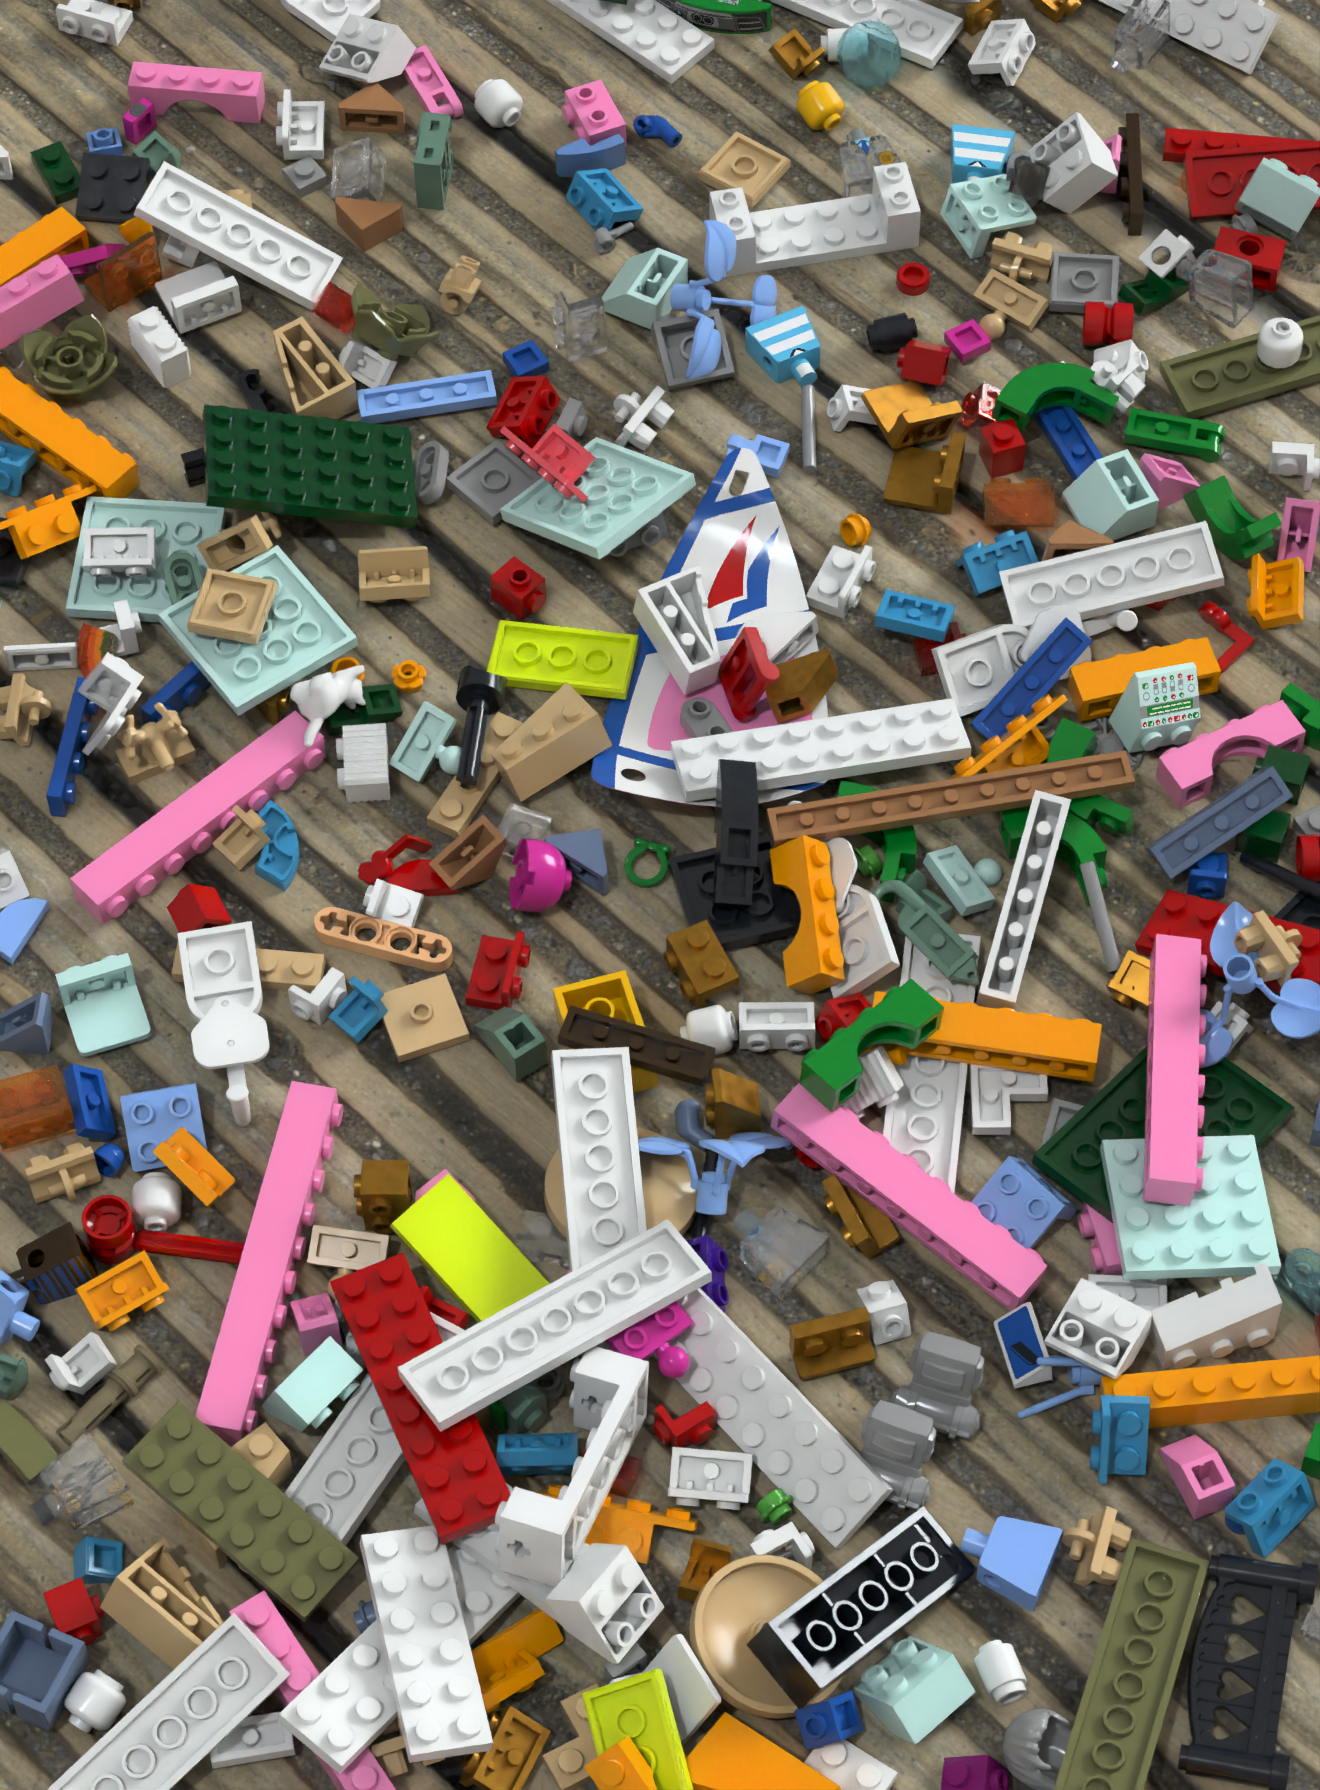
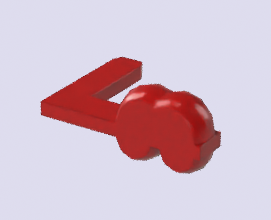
[1198,601,1255,673]
[358,834,432,886]

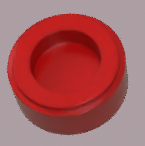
[896,262,930,296]

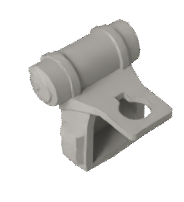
[890,1331,984,1440]
[860,1400,937,1511]

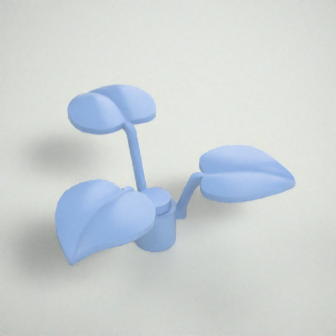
[670,220,777,379]
[1199,901,1320,1068]
[638,1132,794,1215]

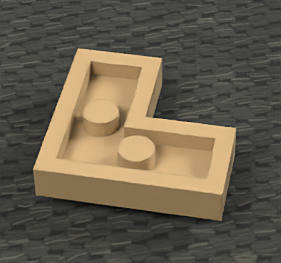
[543,1683,599,1790]

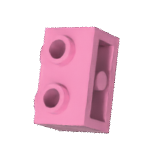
[561,79,627,147]

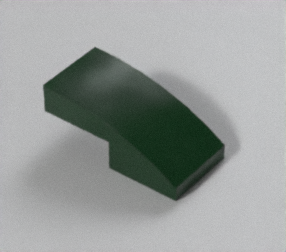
[1118,267,1194,315]
[324,684,403,736]

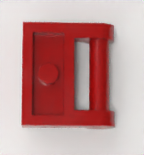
[718,627,780,722]

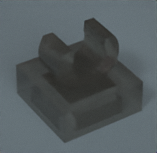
[1006,159,1050,200]

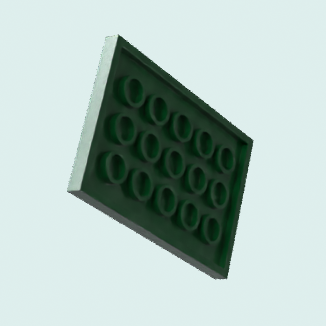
[202,405,418,528]
[1032,1046,1295,1223]

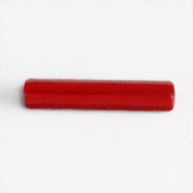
[135,1229,245,1264]

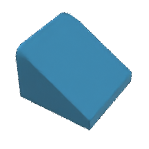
[74,1536,123,1585]

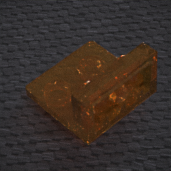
[84,231,163,313]
[0,1065,76,1152]

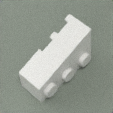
[633,564,721,695]
[1149,1262,1283,1369]

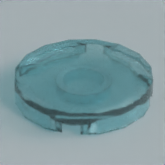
[837,20,901,87]

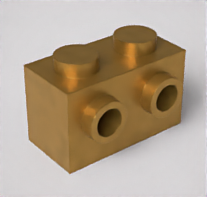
[354,1160,413,1234]

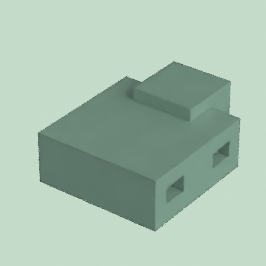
[414,112,454,210]

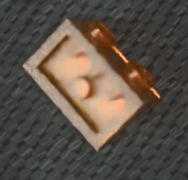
[982,478,1055,527]

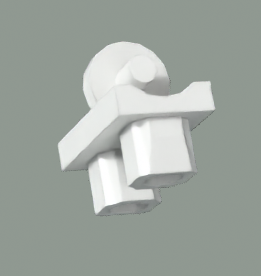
[1090,358,1146,418]
[613,385,674,451]

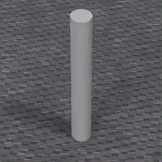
[801,384,817,474]
[1080,861,1121,973]

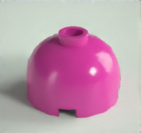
[509,838,572,913]

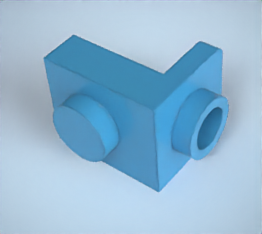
[328,976,388,1044]

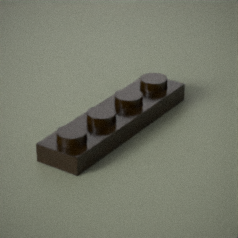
[1118,113,1144,236]
[558,1005,715,1087]

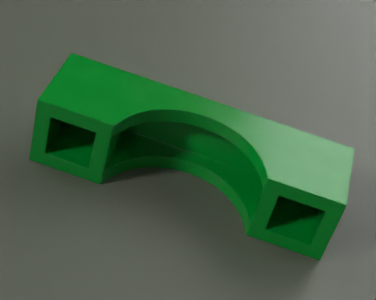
[799,979,944,1112]

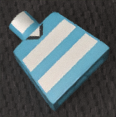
[950,124,1015,184]
[745,306,820,387]

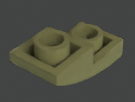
[0,1401,60,1484]

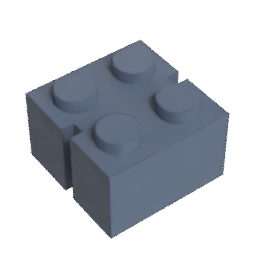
[0,1610,90,1732]

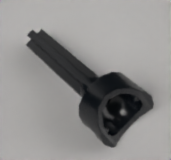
[456,665,507,788]

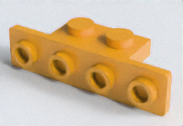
[0,483,98,560]
[949,694,1068,779]
[537,1484,699,1564]
[471,1609,563,1714]

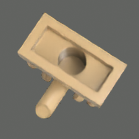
[196,512,281,571]
[115,702,197,786]

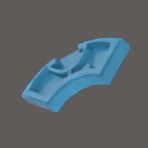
[254,800,300,892]

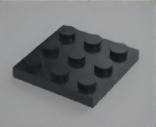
[668,835,801,951]

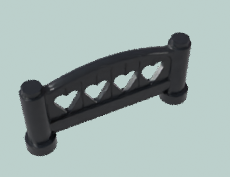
[1178,1553,1319,1790]

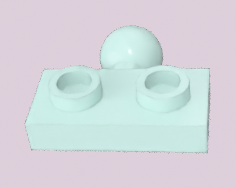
[388,701,461,782]
[923,845,1002,916]

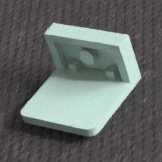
[55,953,151,1057]

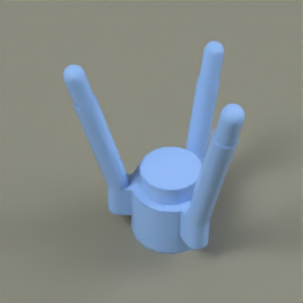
[1017,1355,1105,1419]

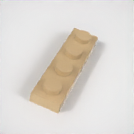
[426,712,523,838]
[171,942,326,993]

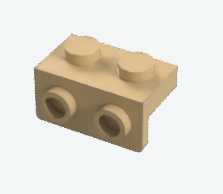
[358,546,431,603]

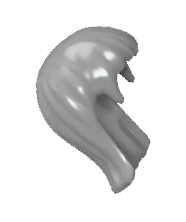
[1003,1708,1072,1790]

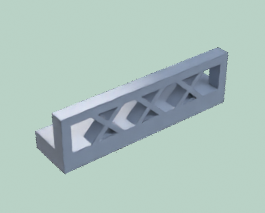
[1145,766,1293,879]

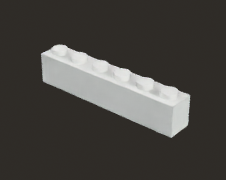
[976,790,1071,1009]

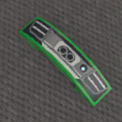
[656,0,772,34]

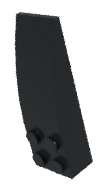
[746,1506,975,1710]

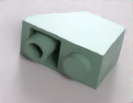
[474,1006,548,1082]

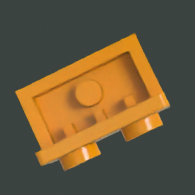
[1246,553,1304,630]
[75,1250,169,1332]

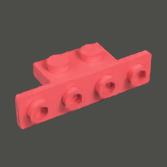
[500,424,595,503]

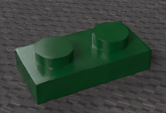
[30,141,80,205]

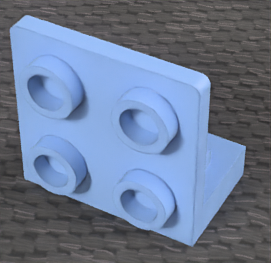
[120,1082,208,1172]
[971,1156,1079,1249]

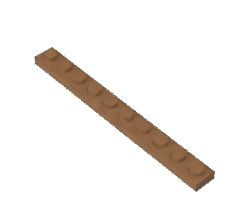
[766,750,1135,848]

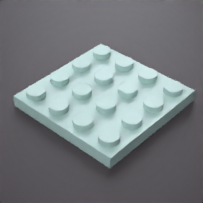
[500,437,696,560]
[65,496,226,622]
[158,545,358,716]
[1100,1135,1281,1280]

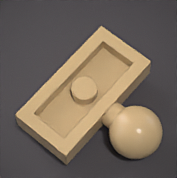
[973,268,1049,340]
[307,1224,391,1302]

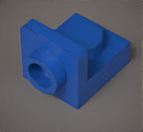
[1187,852,1228,899]
[795,1690,864,1749]

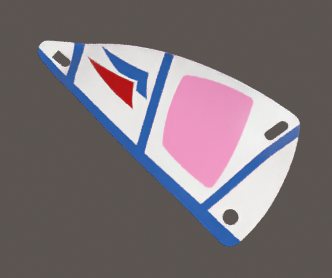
[591,448,828,807]

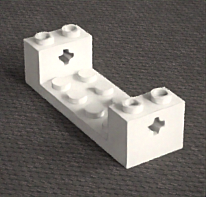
[709,162,921,277]
[495,1346,649,1587]

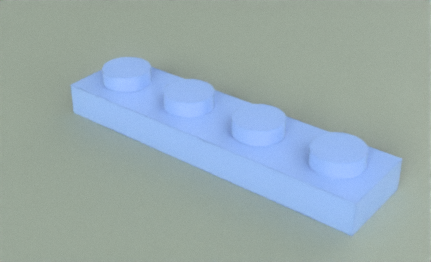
[356,370,497,424]

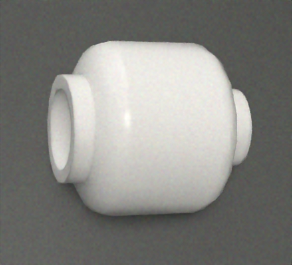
[474,79,523,128]
[1257,318,1304,368]
[680,1005,738,1055]
[131,1172,182,1232]
[64,1669,126,1734]

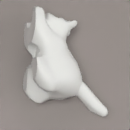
[290,665,366,748]

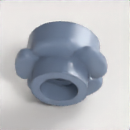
[354,1600,376,1634]

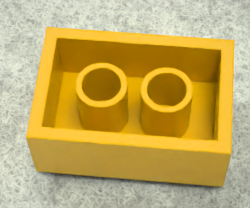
[553,970,658,1093]

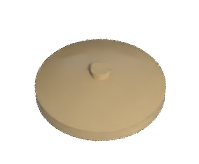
[544,1127,697,1238]
[689,1555,842,1719]

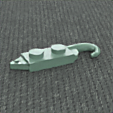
[872,880,981,986]

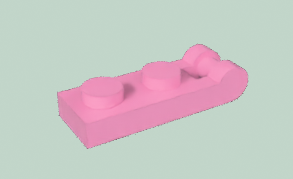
[402,45,464,118]

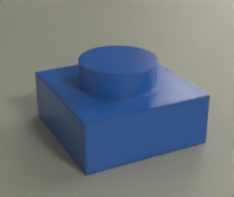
[502,339,549,377]

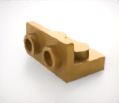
[789,1307,875,1380]
[459,1706,551,1790]

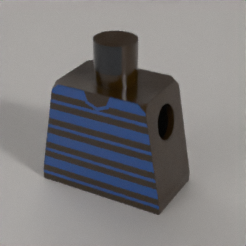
[8,1222,99,1304]

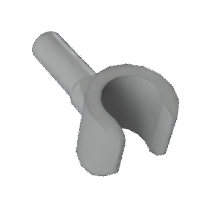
[594,222,634,255]

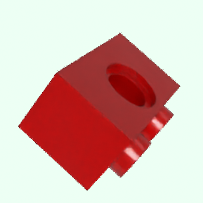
[1208,226,1287,292]

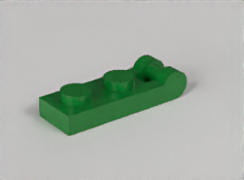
[1124,408,1226,463]

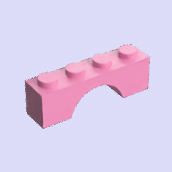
[127,62,266,124]
[1156,700,1306,809]

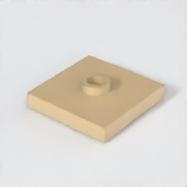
[698,131,790,208]
[187,568,278,645]
[381,973,470,1063]

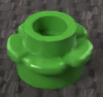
[854,844,883,879]
[756,1488,793,1525]

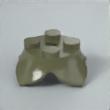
[351,284,440,360]
[21,313,117,404]

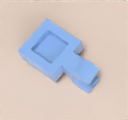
[725,434,790,478]

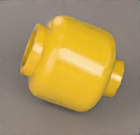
[796,81,845,131]

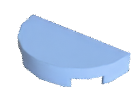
[0,898,50,964]

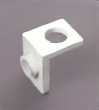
[1139,229,1199,279]
[0,848,30,909]

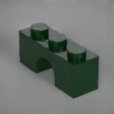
[1235,745,1311,863]

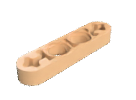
[314,907,453,972]

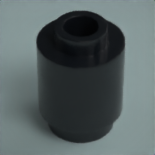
[866,313,918,353]

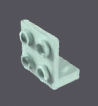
[940,174,1037,259]

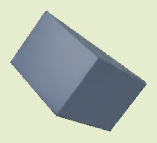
[544,829,609,897]
[0,992,55,1054]

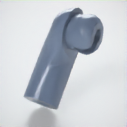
[674,1099,716,1153]

